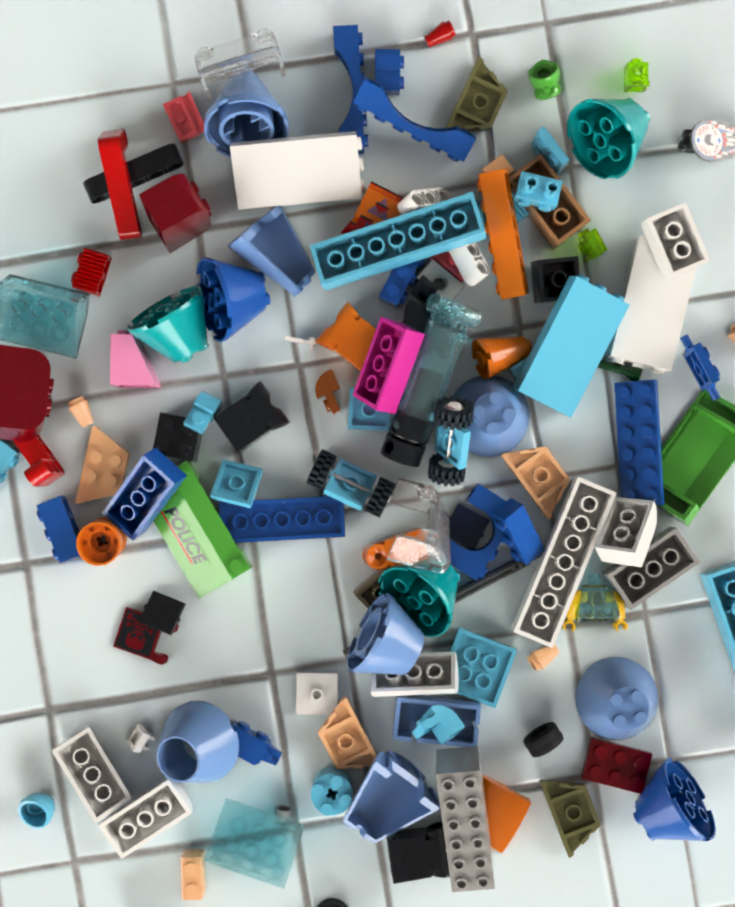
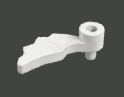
[284,336,317,351]

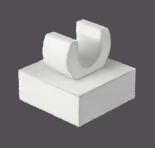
[127,724,155,753]

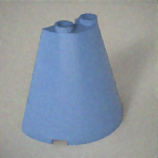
[228,206,316,297]
[343,750,440,844]

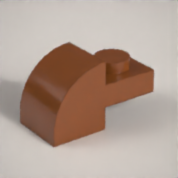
[315,369,341,415]

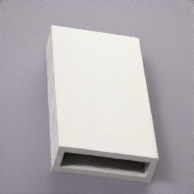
[230,131,365,210]
[606,235,696,375]

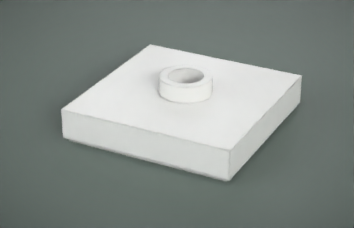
[296,672,338,715]

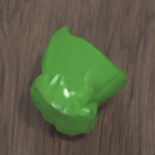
[529,60,561,100]

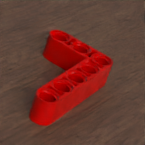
[98,128,142,240]
[13,435,65,487]

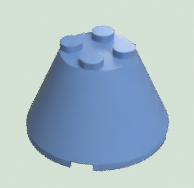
[453,376,530,457]
[575,657,658,740]

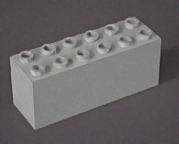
[436,746,495,892]

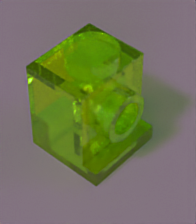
[624,58,650,92]
[577,228,608,263]

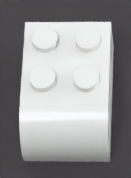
[640,202,710,278]
[595,497,657,567]

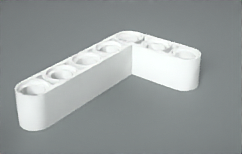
[397,187,490,286]

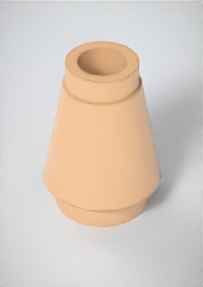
[68,396,94,428]
[527,645,559,671]

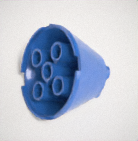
[196,257,270,342]
[633,758,716,841]

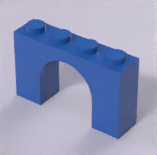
[433,483,506,581]

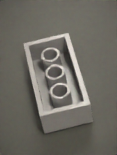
[602,527,700,610]

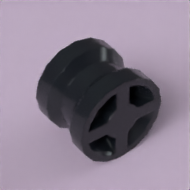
[678,129,694,154]

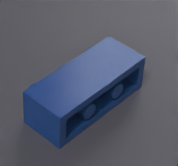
[36,496,80,563]
[492,498,545,565]

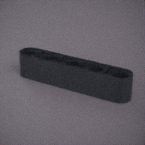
[83,144,184,204]

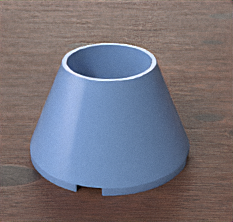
[347,593,424,675]
[156,701,239,783]

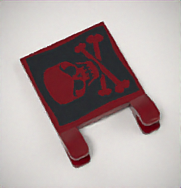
[113,607,179,665]

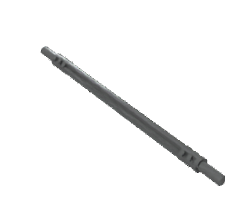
[342,546,545,658]

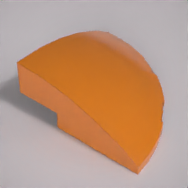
[482,774,531,853]

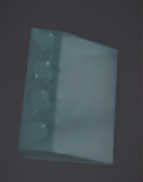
[0,274,90,358]
[204,798,305,889]

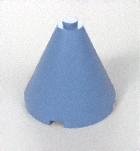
[204,67,289,157]

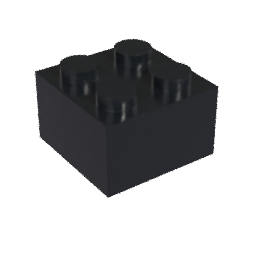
[531,256,580,304]
[153,412,202,462]

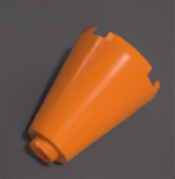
[471,336,532,379]

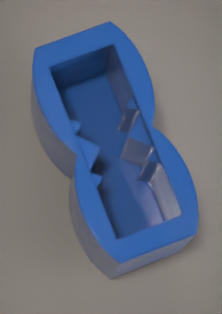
[375,49,404,95]

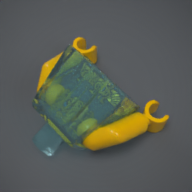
[562,574,628,632]

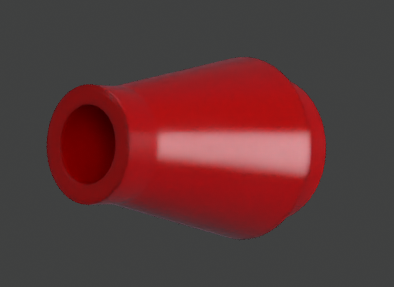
[424,20,456,48]

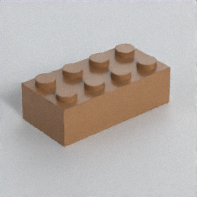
[509,154,591,250]

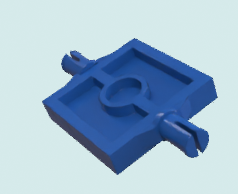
[680,334,721,401]

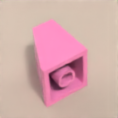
[110,330,160,388]

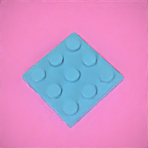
[449,627,517,708]

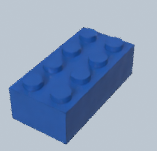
[102,448,187,540]

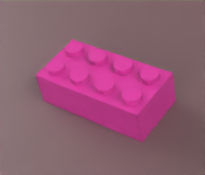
[352,317,425,414]

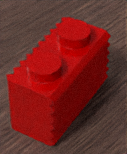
[71,248,112,297]

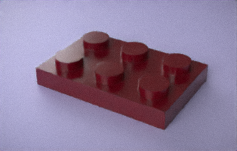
[581,737,652,794]

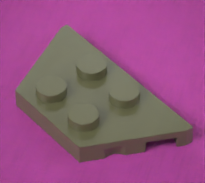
[446,57,508,131]
[539,779,601,858]

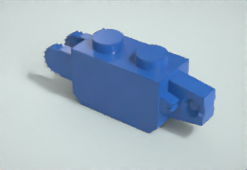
[230,721,282,765]

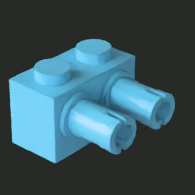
[513,171,563,212]

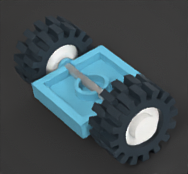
[428,396,474,486]
[306,449,395,518]

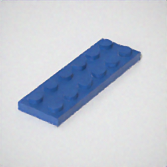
[614,379,664,505]
[219,496,345,543]

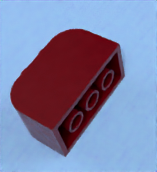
[139,173,212,253]
[0,345,54,441]

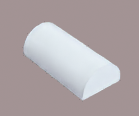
[371,651,459,697]
[51,727,132,823]
[98,778,193,859]

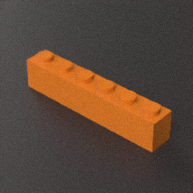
[477,169,529,300]

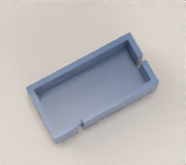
[392,695,481,747]

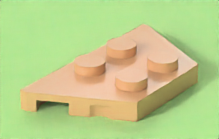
[75,426,130,504]
[500,446,570,520]
[318,696,377,769]

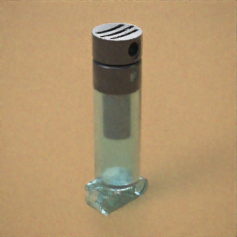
[380,294,481,467]

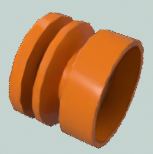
[76,517,127,566]

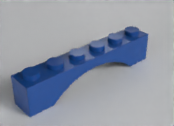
[333,25,368,154]
[353,77,476,162]

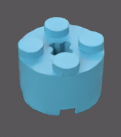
[311,767,353,816]

